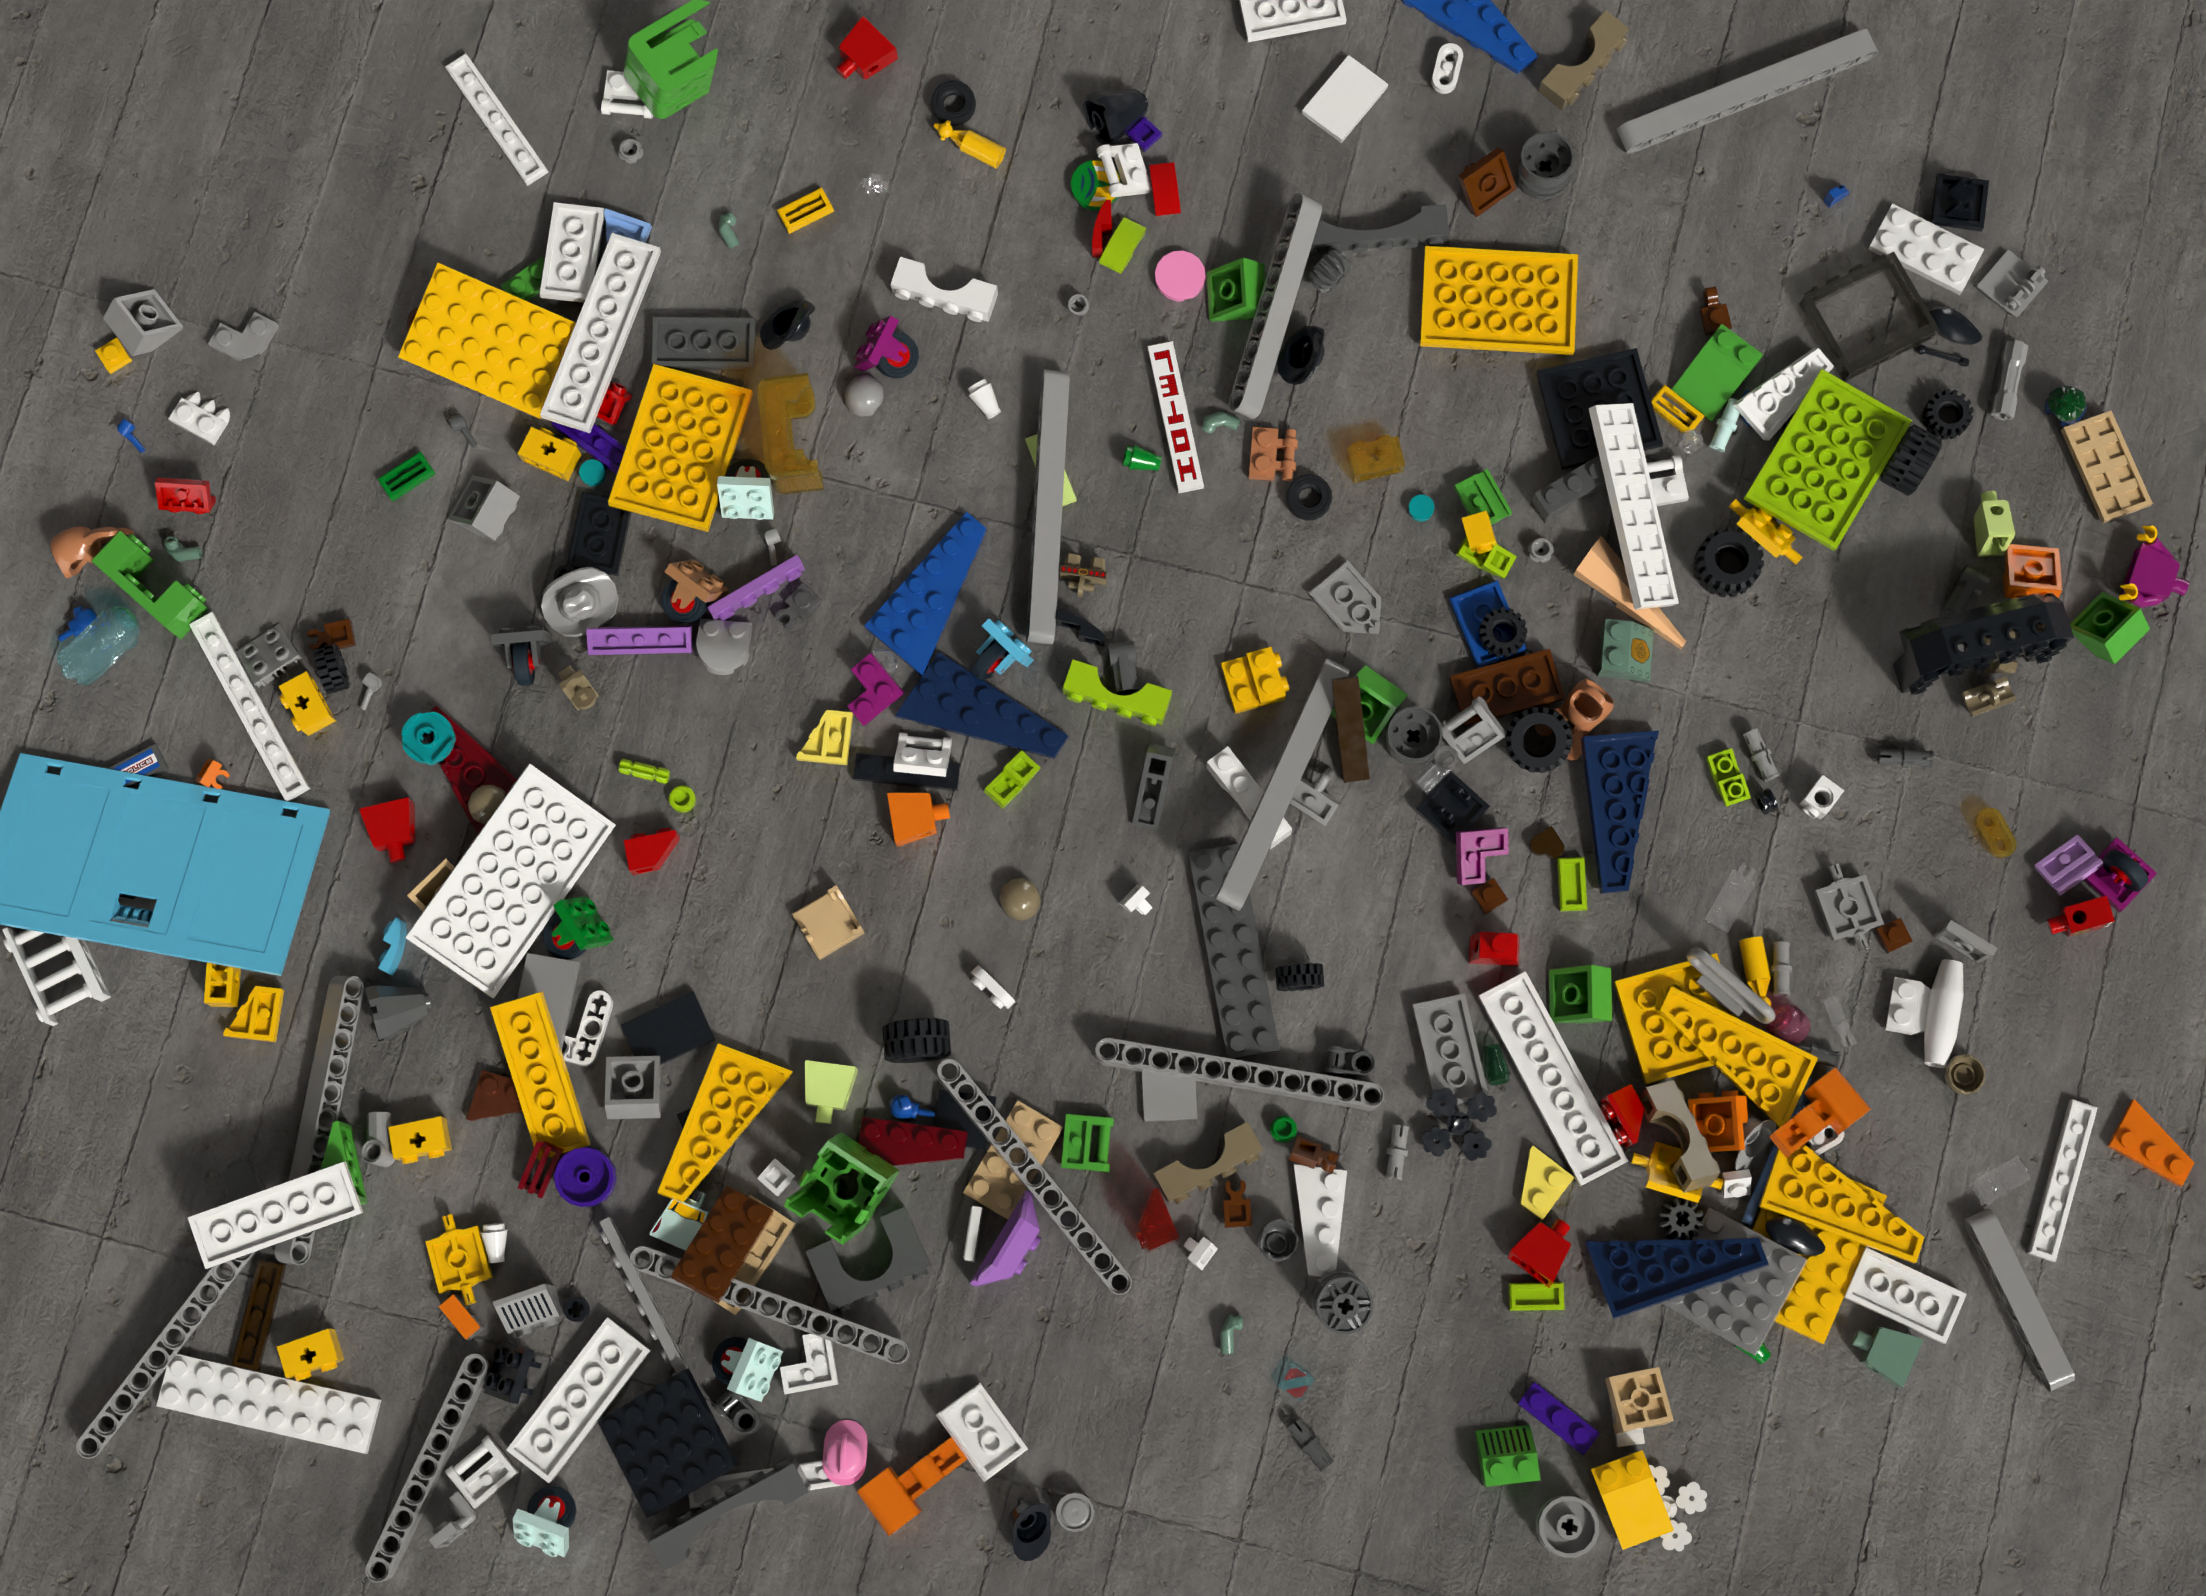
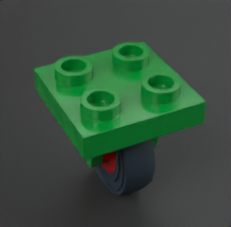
[543,896,614,960]

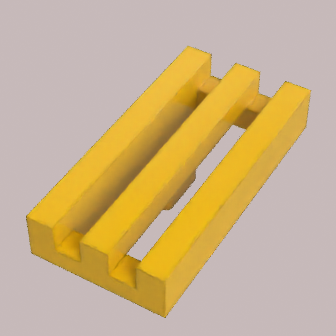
[777,187,834,234]
[1651,384,1705,437]

